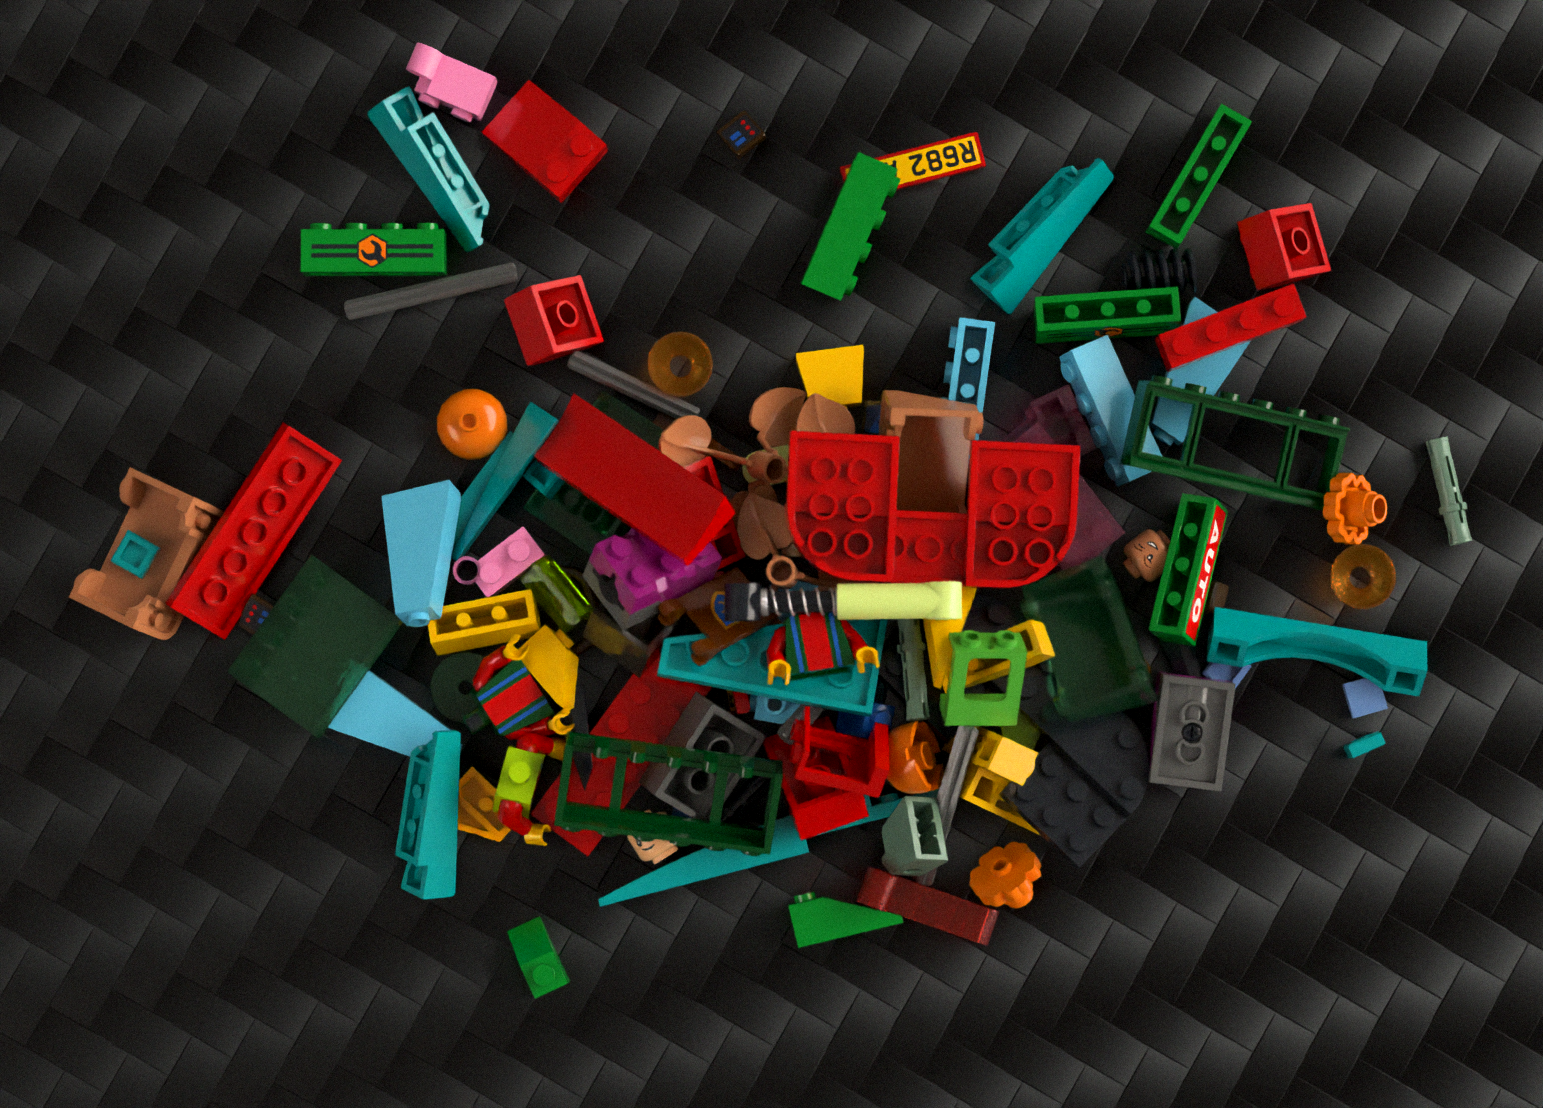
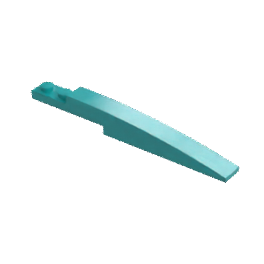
[598,789,939,907]

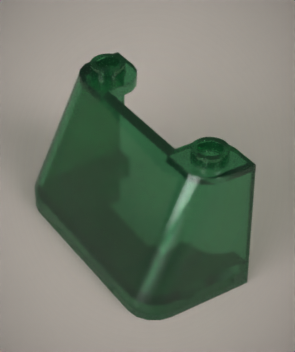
[1020,556,1158,722]

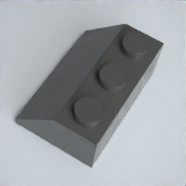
[639,691,767,820]

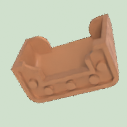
[878,390,983,514]
[69,468,224,640]

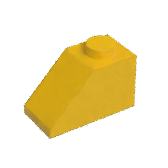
[519,624,579,711]

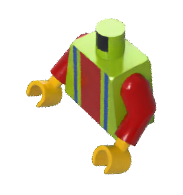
[493,732,566,846]

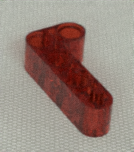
[856,865,999,946]

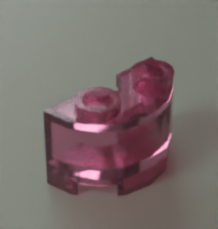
[1023,384,1097,456]

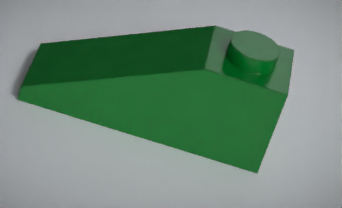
[788,891,903,948]

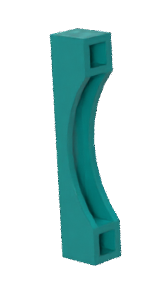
[1207,607,1427,696]

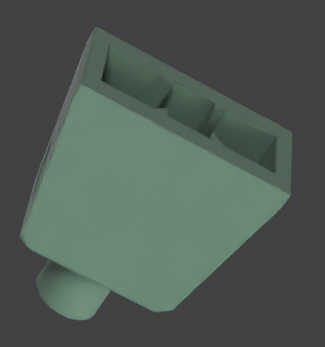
[882,796,948,876]

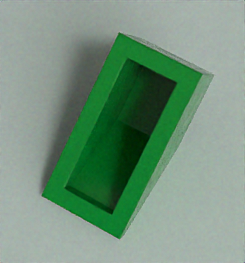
[507,916,570,999]

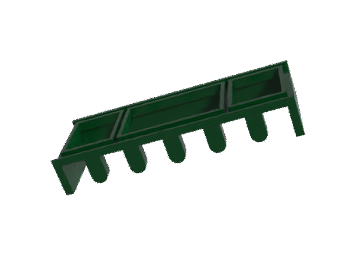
[1120,375,1350,511]
[554,732,783,856]

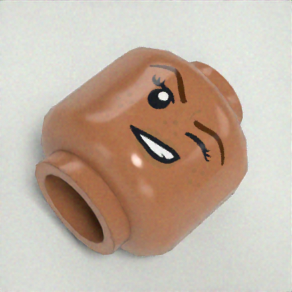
[1123,529,1170,582]

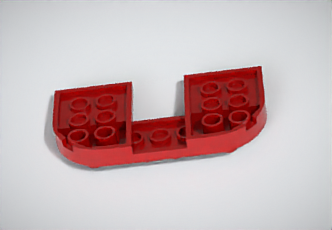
[785,431,1080,588]

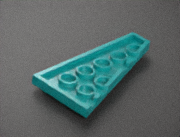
[657,619,888,717]

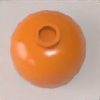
[437,389,508,460]
[886,721,944,794]

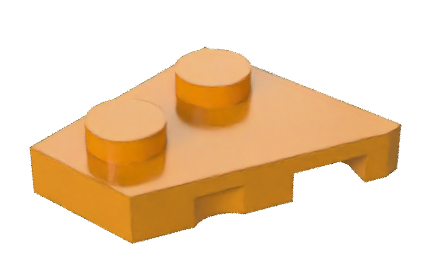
[458,767,511,842]

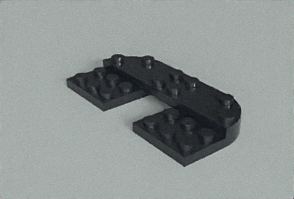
[878,594,1149,870]

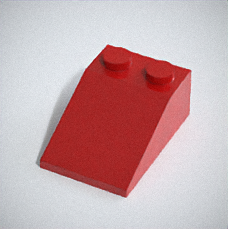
[482,80,608,203]
[762,716,869,841]

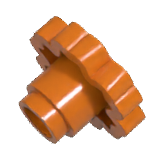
[1323,473,1387,545]
[969,842,1041,908]

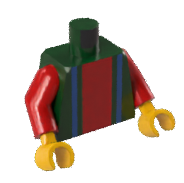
[766,613,879,685]
[461,634,575,740]

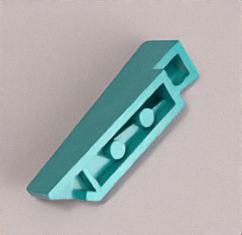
[367,86,489,252]
[970,158,1114,314]
[452,402,559,561]
[395,730,461,899]

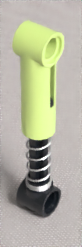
[724,581,962,622]

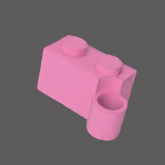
[406,42,498,122]
[453,526,547,597]

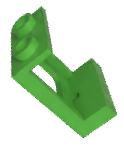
[939,630,1027,726]

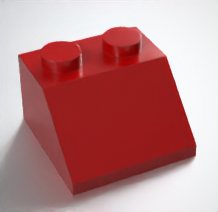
[1237,203,1331,290]
[504,275,604,366]

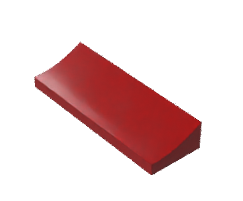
[534,393,735,567]

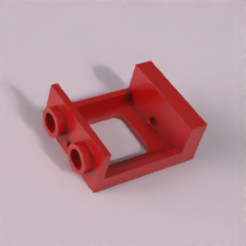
[790,706,889,798]

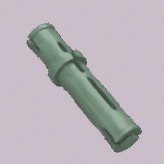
[1426,437,1472,546]
[897,619,930,721]

